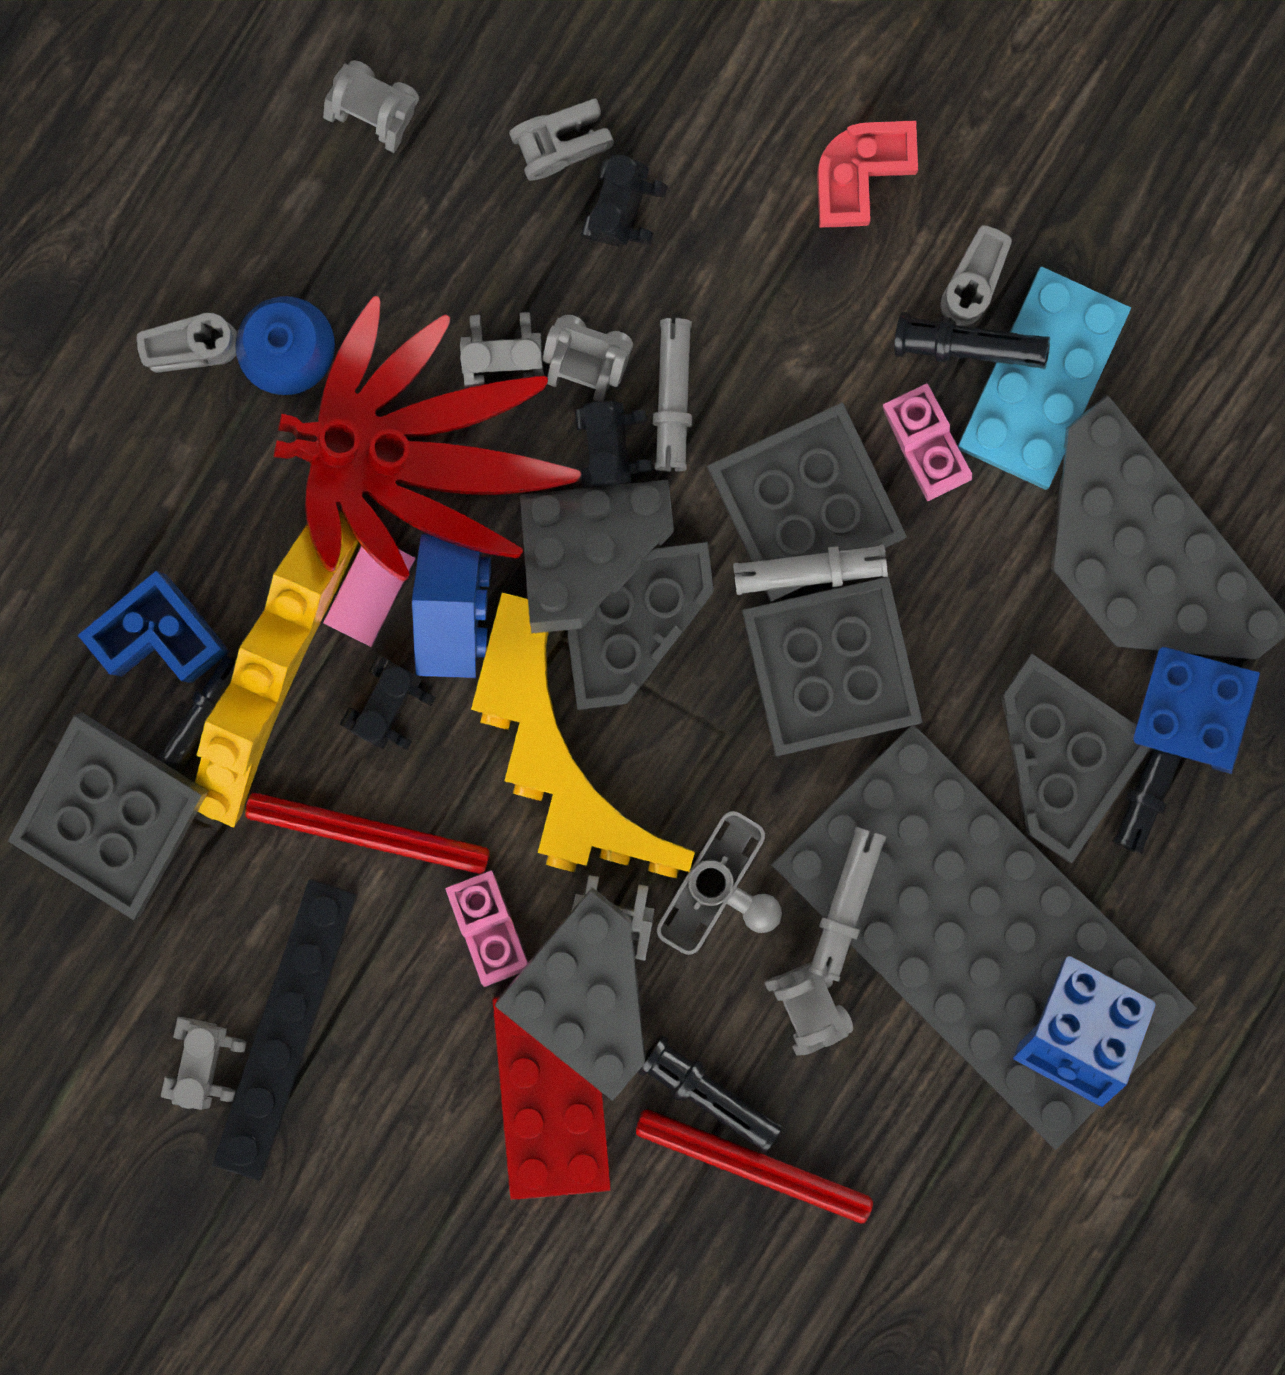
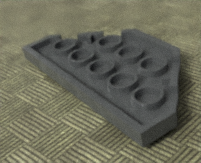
[1051,396,1285,660]

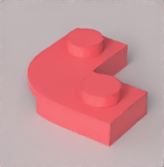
[817,121,918,228]

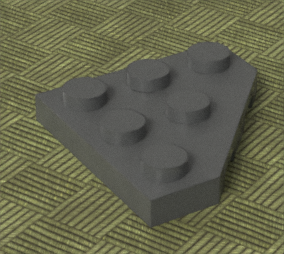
[520,480,674,633]
[567,542,714,710]
[1001,654,1150,863]
[495,887,646,1101]

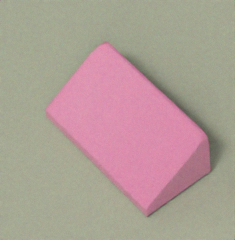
[324,546,416,647]

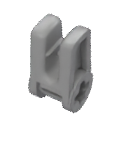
[509,98,614,181]
[940,225,1012,326]
[137,313,237,373]

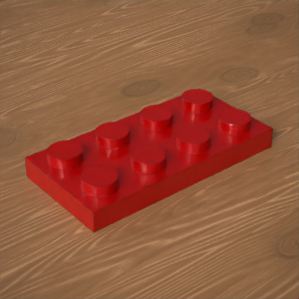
[493,997,611,1200]

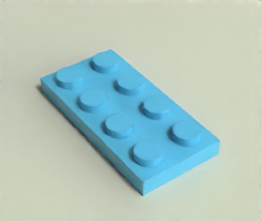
[957,266,1131,490]

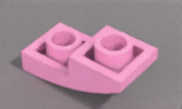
[883,383,972,501]
[445,870,529,987]

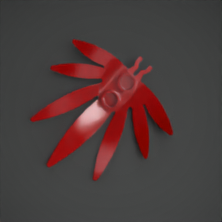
[273,296,581,581]

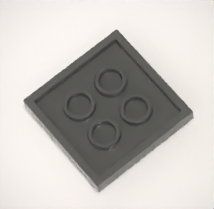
[707,402,907,602]
[742,577,923,757]
[8,712,209,920]

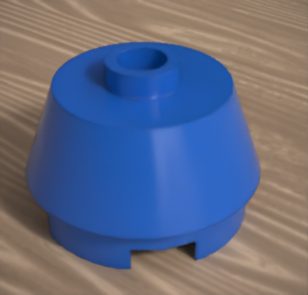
[235,296,335,395]

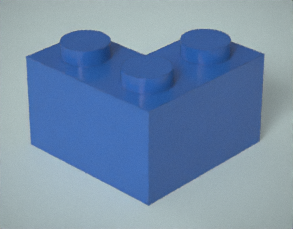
[412,534,491,678]
[78,571,230,683]

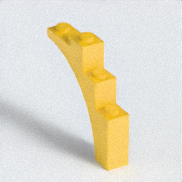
[195,511,360,828]
[471,593,695,878]

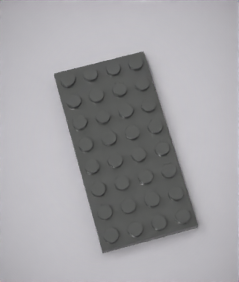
[771,725,1197,1150]

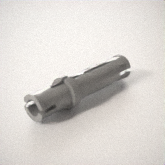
[653,318,692,472]
[733,544,888,595]
[808,827,887,982]

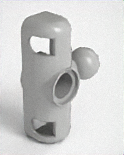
[657,811,782,955]

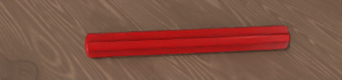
[245,793,490,874]
[636,1110,873,1224]

